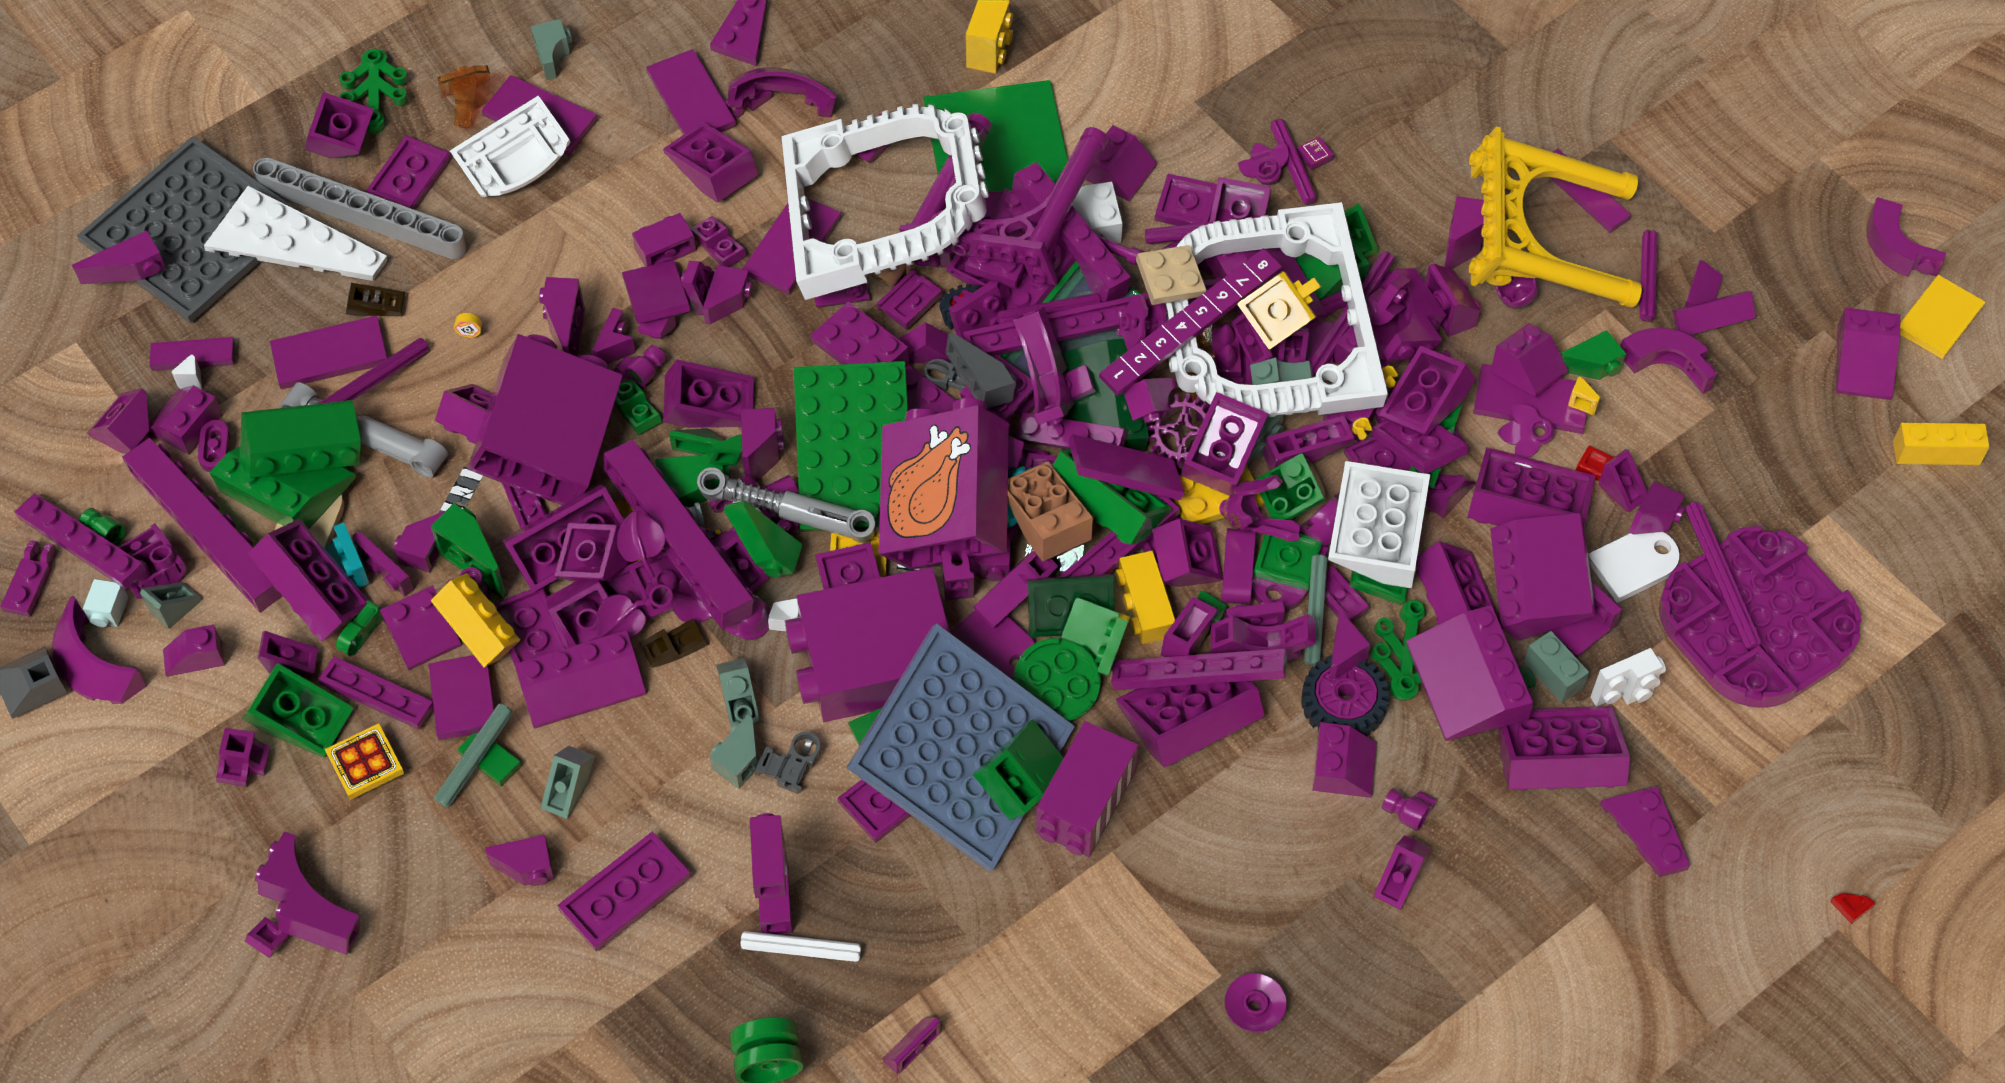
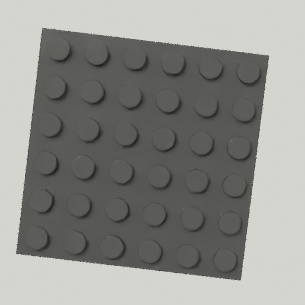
[77,137,300,323]

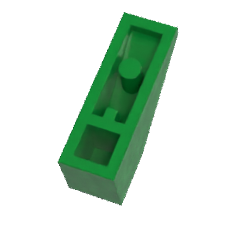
[724,500,803,578]

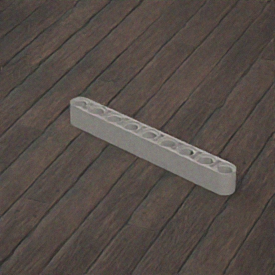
[253,158,467,259]

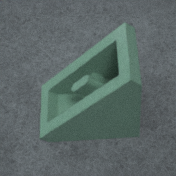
[140,582,201,629]

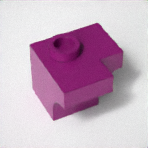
[216,728,270,787]

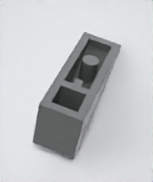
[946,333,1016,409]

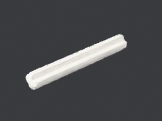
[741,931,861,962]

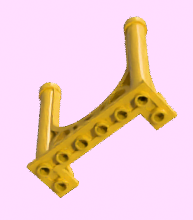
[1469,126,1642,308]

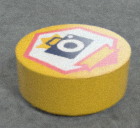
[454,313,482,338]

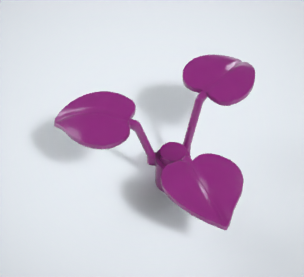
[596,510,712,639]

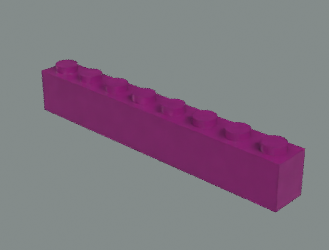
[122,438,283,613]
[604,440,754,630]

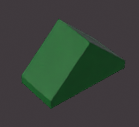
[1344,203,1379,258]

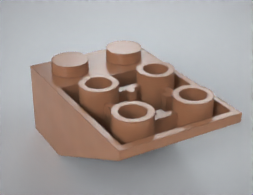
[1007,462,1093,562]

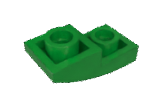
[614,379,662,435]

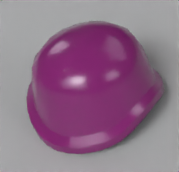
[724,594,770,640]

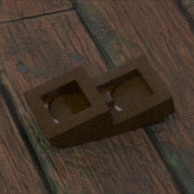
[639,618,708,668]

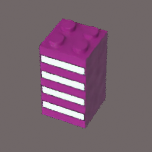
[1036,721,1138,858]

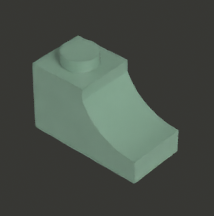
[531,19,572,80]
[1250,357,1314,385]

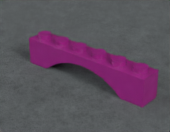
[1012,162,1131,303]

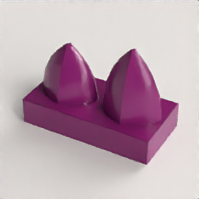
[1210,323,1242,378]

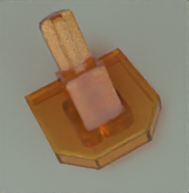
[437,65,490,128]

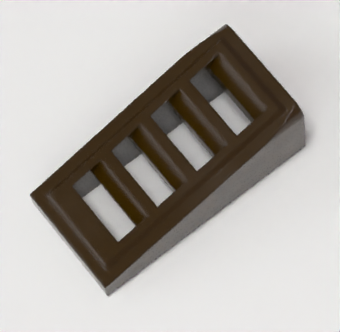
[346,282,405,316]

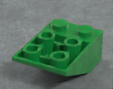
[972,719,1064,821]

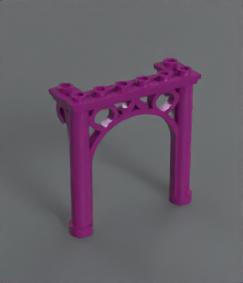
[899,113,1109,285]

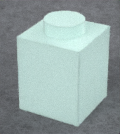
[83,579,129,627]

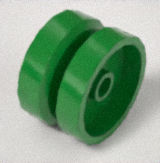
[730,1017,803,1083]

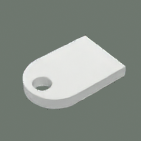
[1588,532,1679,603]

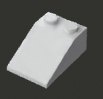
[1072,182,1122,243]

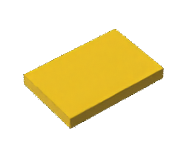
[1900,275,1986,360]

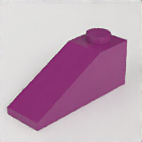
[72,230,166,284]
[1263,415,1354,471]

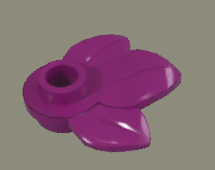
[1238,142,1289,184]
[1498,404,1554,458]

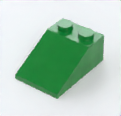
[430,503,507,599]
[242,663,354,758]

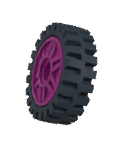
[1301,655,1389,737]

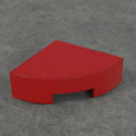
[1830,893,1876,924]

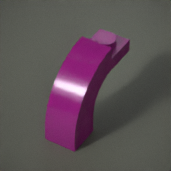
[1867,197,1946,277]
[1620,328,1717,394]
[1211,614,1316,661]

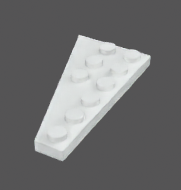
[204,186,387,281]

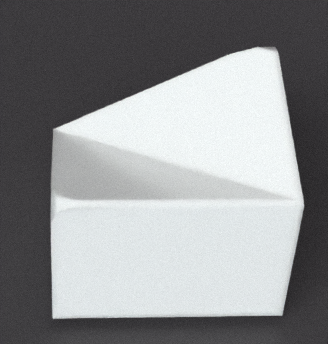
[768,599,799,631]

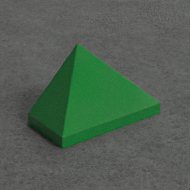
[669,428,723,455]

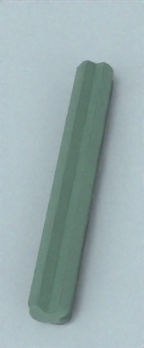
[1304,555,1327,666]
[434,703,513,807]

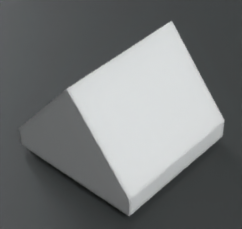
[172,354,202,389]

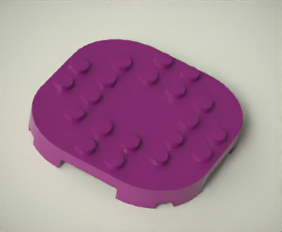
[1659,526,1862,708]

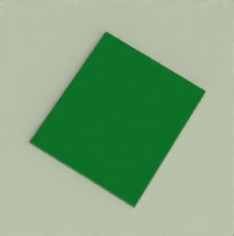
[923,80,1068,209]

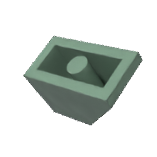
[540,746,595,819]

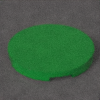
[1013,638,1100,723]

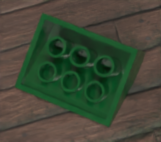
[1062,339,1149,452]

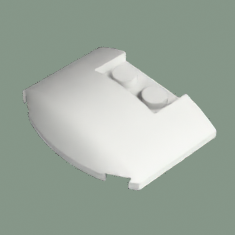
[450,96,570,197]

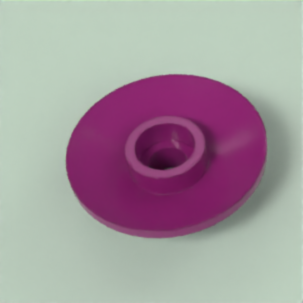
[1224,973,1286,1033]

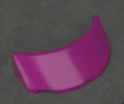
[728,67,836,117]
[52,596,147,704]

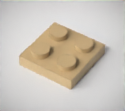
[1136,245,1206,305]

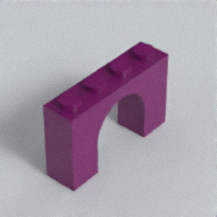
[750,813,792,934]

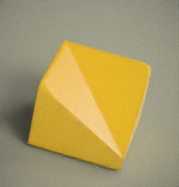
[1568,376,1601,415]

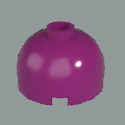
[1300,491,1340,546]

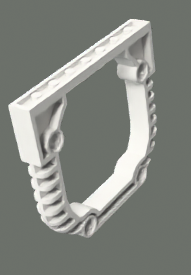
[782,104,989,300]
[1164,202,1388,417]

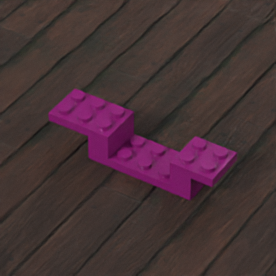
[810,302,1011,431]

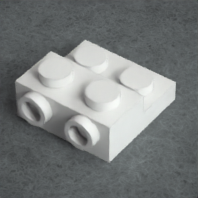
[1590,648,1666,707]

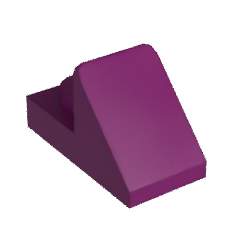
[592,308,635,364]
[258,631,318,678]

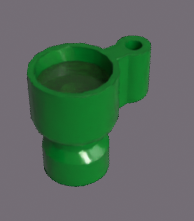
[79,508,126,546]

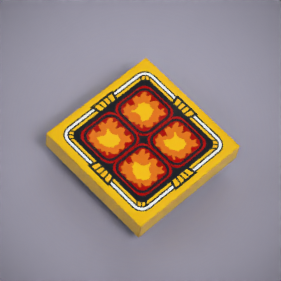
[325,723,404,800]

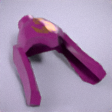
[1219,475,1300,541]

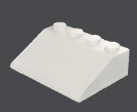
[1328,461,1430,588]

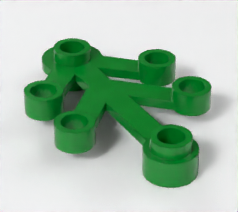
[339,49,408,134]
[1371,600,1425,701]

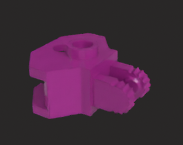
[1116,295,1167,350]

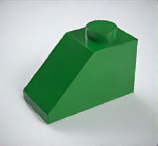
[1561,330,1626,380]

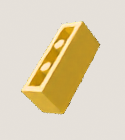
[1893,423,1989,465]
[1115,551,1175,644]
[431,573,520,668]

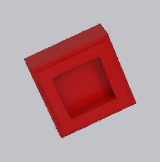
[1576,445,1614,481]

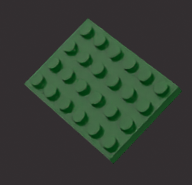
[794,361,907,532]

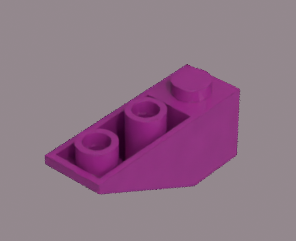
[973,550,1058,628]

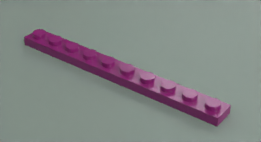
[962,277,1222,356]

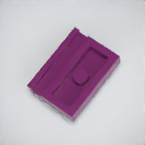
[877,269,942,330]

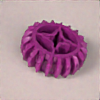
[1147,394,1210,469]

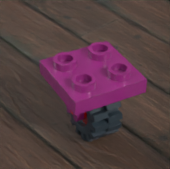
[939,281,1005,338]

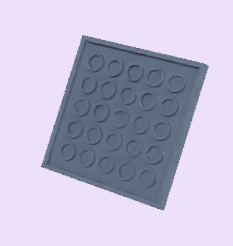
[846,623,1075,871]

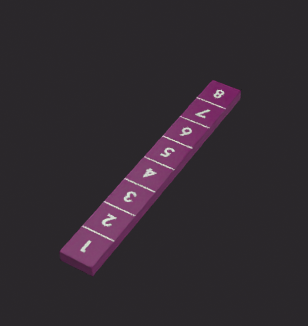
[1099,248,1282,397]

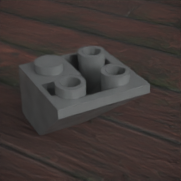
[0,646,67,719]

